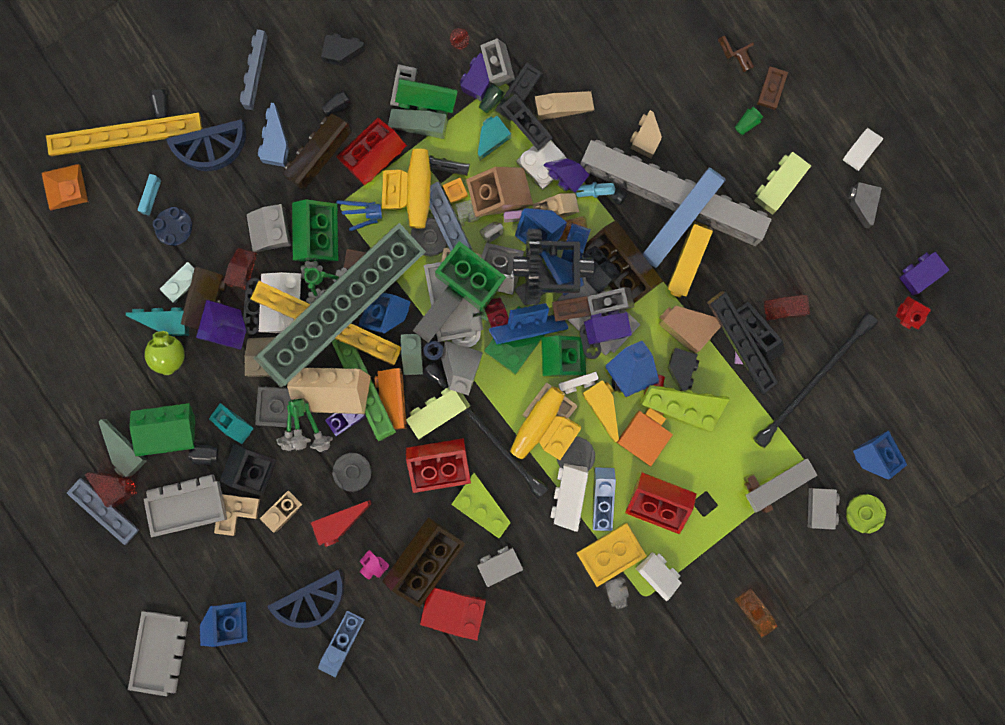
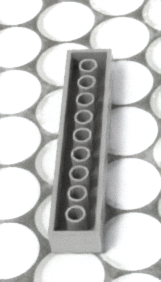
[581,140,771,246]

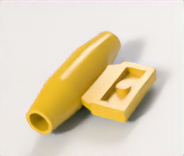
[382,149,431,229]
[510,386,581,460]

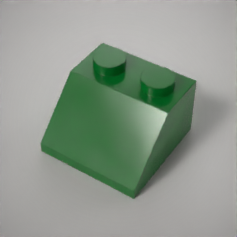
[541,335,586,377]

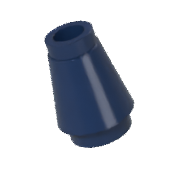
[424,340,443,360]

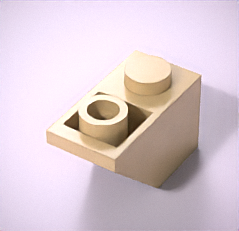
[630,111,662,158]
[532,193,579,218]
[260,490,302,533]

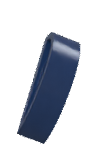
[166,119,246,171]
[267,568,345,628]

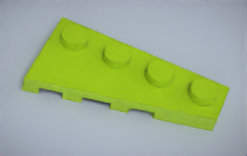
[641,385,730,432]

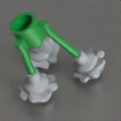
[300,261,347,305]
[277,399,333,452]

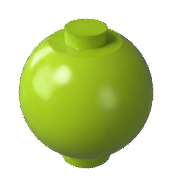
[145,331,185,375]

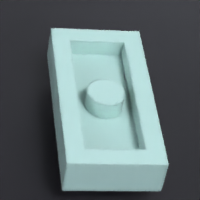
[160,262,195,303]

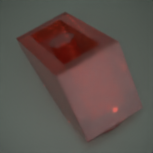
[223,248,257,290]
[764,295,810,320]

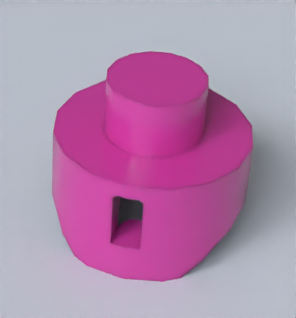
[360,550,389,580]

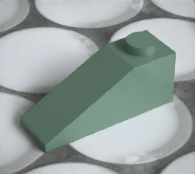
[388,109,448,139]
[99,419,147,477]

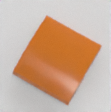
[616,411,673,466]

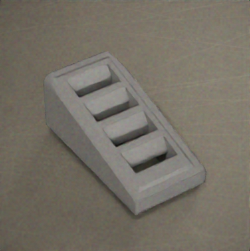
[390,65,417,109]
[480,222,503,243]

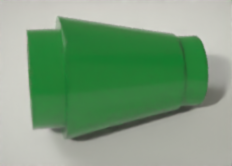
[734,107,763,136]

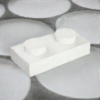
[558,372,598,394]

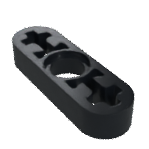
[243,278,261,335]

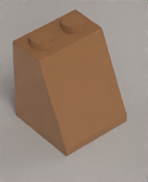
[466,167,533,217]
[659,306,721,354]

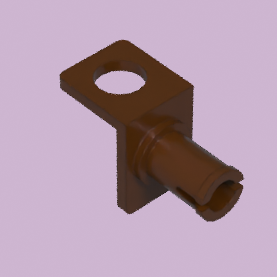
[718,36,754,72]

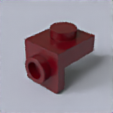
[484,297,509,328]

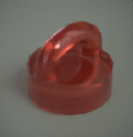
[450,28,469,49]

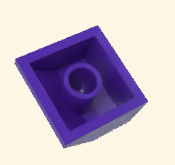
[196,300,246,349]

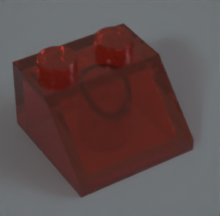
[85,472,137,508]

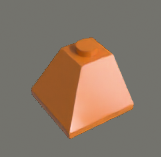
[42,164,88,210]

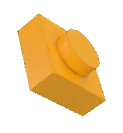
[443,178,468,204]
[644,408,666,425]

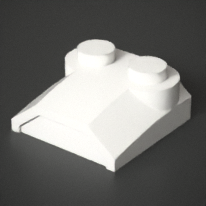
[516,141,566,190]

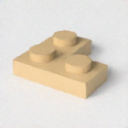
[214,494,260,536]

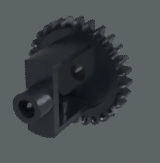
[513,229,594,305]

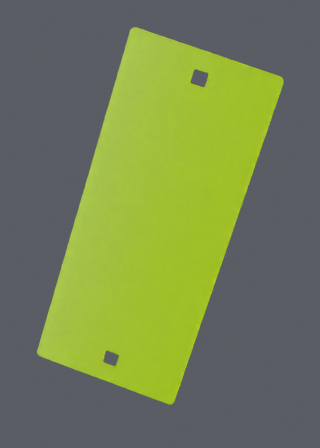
[341,84,804,596]

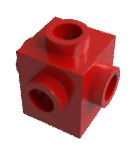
[896,296,931,330]

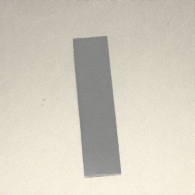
[746,458,817,512]

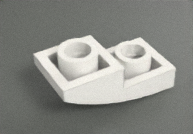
[843,128,883,171]

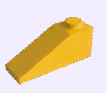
[582,380,619,442]

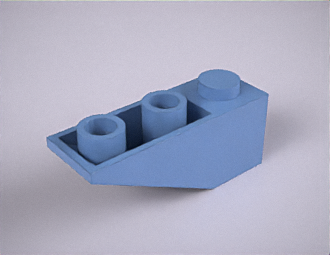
[258,103,289,167]
[593,467,616,531]
[318,611,365,678]

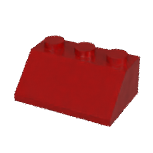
[337,118,407,185]
[406,438,471,493]
[625,472,697,534]

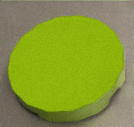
[846,494,886,533]

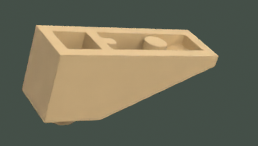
[534,91,594,120]

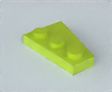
[451,473,511,538]

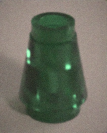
[479,84,505,114]

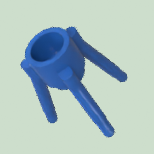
[336,200,382,231]

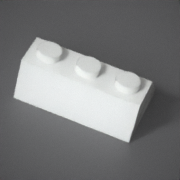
[259,273,301,333]
[551,463,588,531]

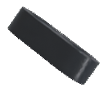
[580,324,601,359]

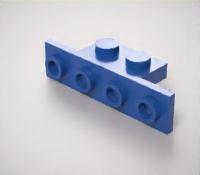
[489,303,568,344]

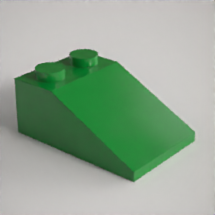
[484,306,545,375]

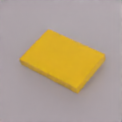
[577,523,647,587]

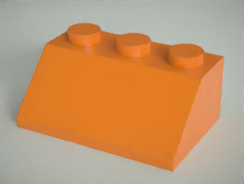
[375,368,407,429]

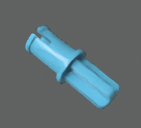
[576,182,615,198]

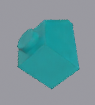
[478,116,511,160]
[209,403,254,444]

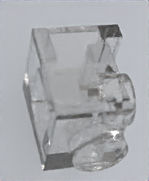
[455,200,482,226]
[605,577,629,609]

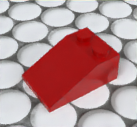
[311,500,372,547]
[420,587,486,640]

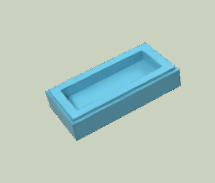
[138,174,161,216]

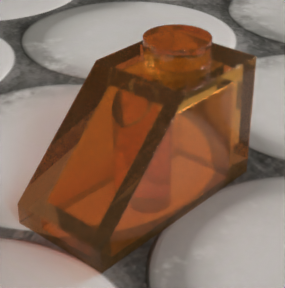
[735,589,778,638]

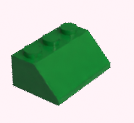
[395,78,457,115]
[292,199,338,262]
[435,241,506,312]
[130,403,195,457]

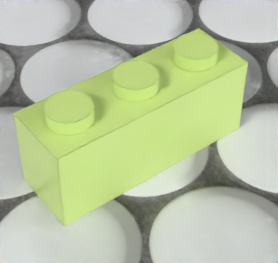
[754,152,811,215]
[406,387,470,439]

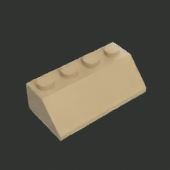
[287,368,371,414]

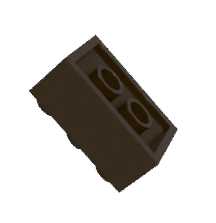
[180,267,227,330]

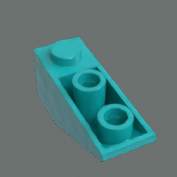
[126,308,189,336]

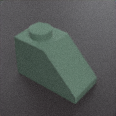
[401,334,423,375]

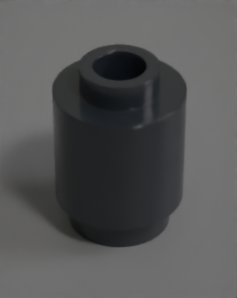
[189,445,218,465]

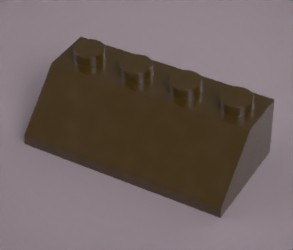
[283,114,352,191]
[584,220,663,304]
[382,517,465,608]

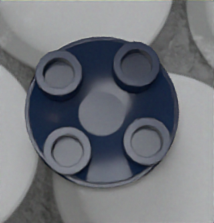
[153,207,192,246]

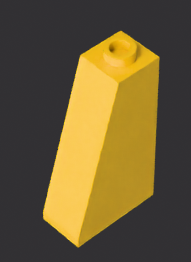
[668,221,713,298]

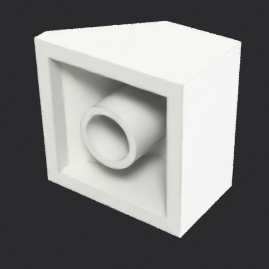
[635,552,681,601]

